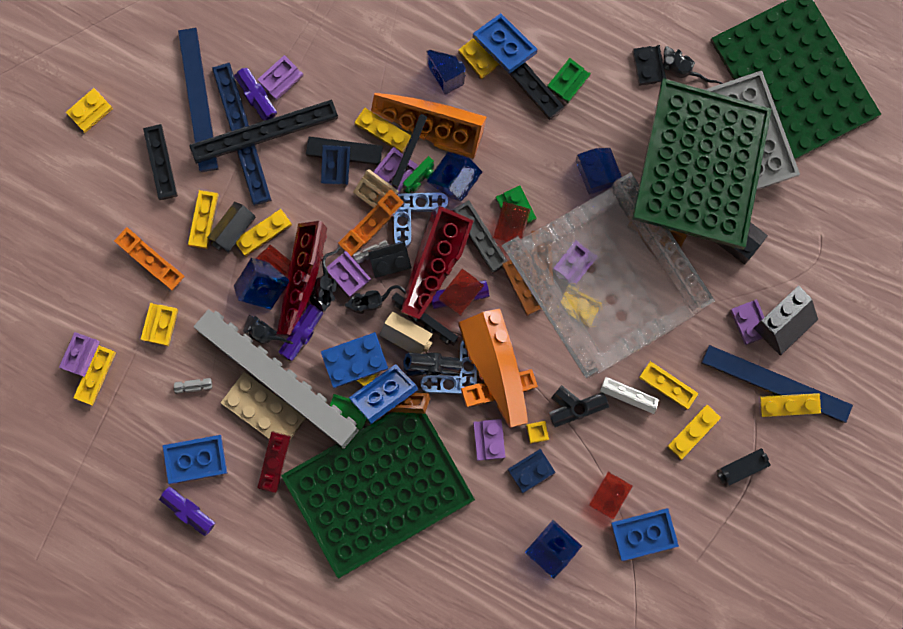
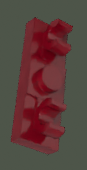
[257,431,291,493]

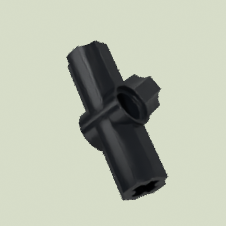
[403,352,463,377]
[549,385,609,428]

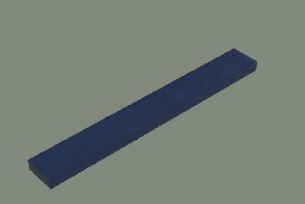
[178,28,219,173]
[212,62,272,206]
[702,345,853,423]

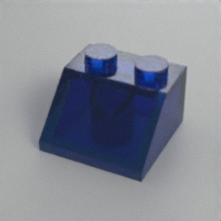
[426,50,466,95]
[576,148,623,195]
[427,152,483,202]
[234,257,289,310]
[525,520,582,579]

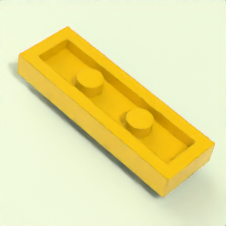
[354,107,411,153]
[188,190,219,249]
[236,209,292,257]
[73,345,116,406]
[639,361,699,410]
[760,393,821,417]
[667,405,721,460]

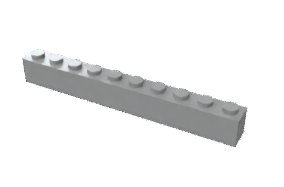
[194,309,359,449]

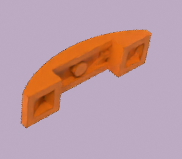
[338,189,404,257]
[114,227,185,291]
[461,369,538,407]

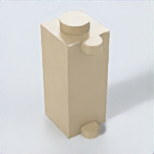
[380,312,433,354]

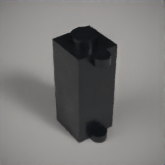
[207,201,256,254]
[717,448,771,487]

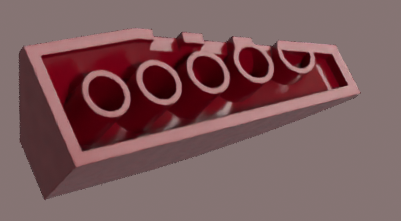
[401,206,474,319]
[276,221,327,335]

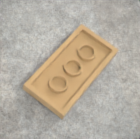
[221,372,306,439]

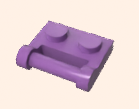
[374,147,418,195]

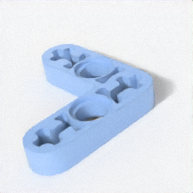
[394,193,448,248]
[421,341,477,394]

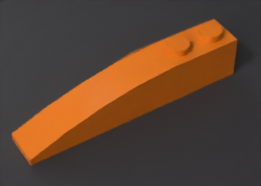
[371,93,487,159]
[458,309,528,428]

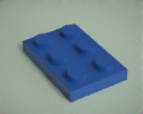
[473,13,538,74]
[320,332,388,389]
[349,364,418,424]
[163,435,228,484]
[611,508,679,561]

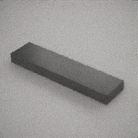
[453,200,508,274]

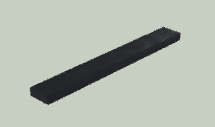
[189,99,338,164]

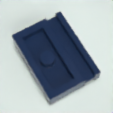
[321,145,350,185]
[507,449,556,494]

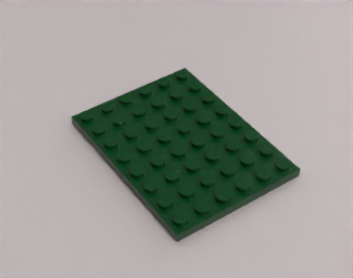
[710,0,882,160]
[632,78,772,250]
[281,412,475,579]

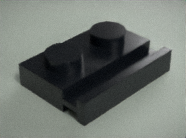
[632,45,666,86]
[368,241,412,278]

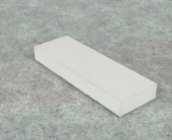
[600,377,659,414]

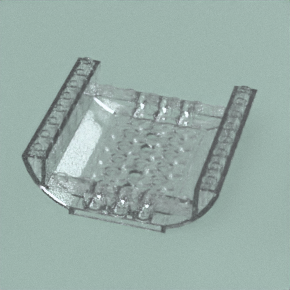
[502,172,715,378]

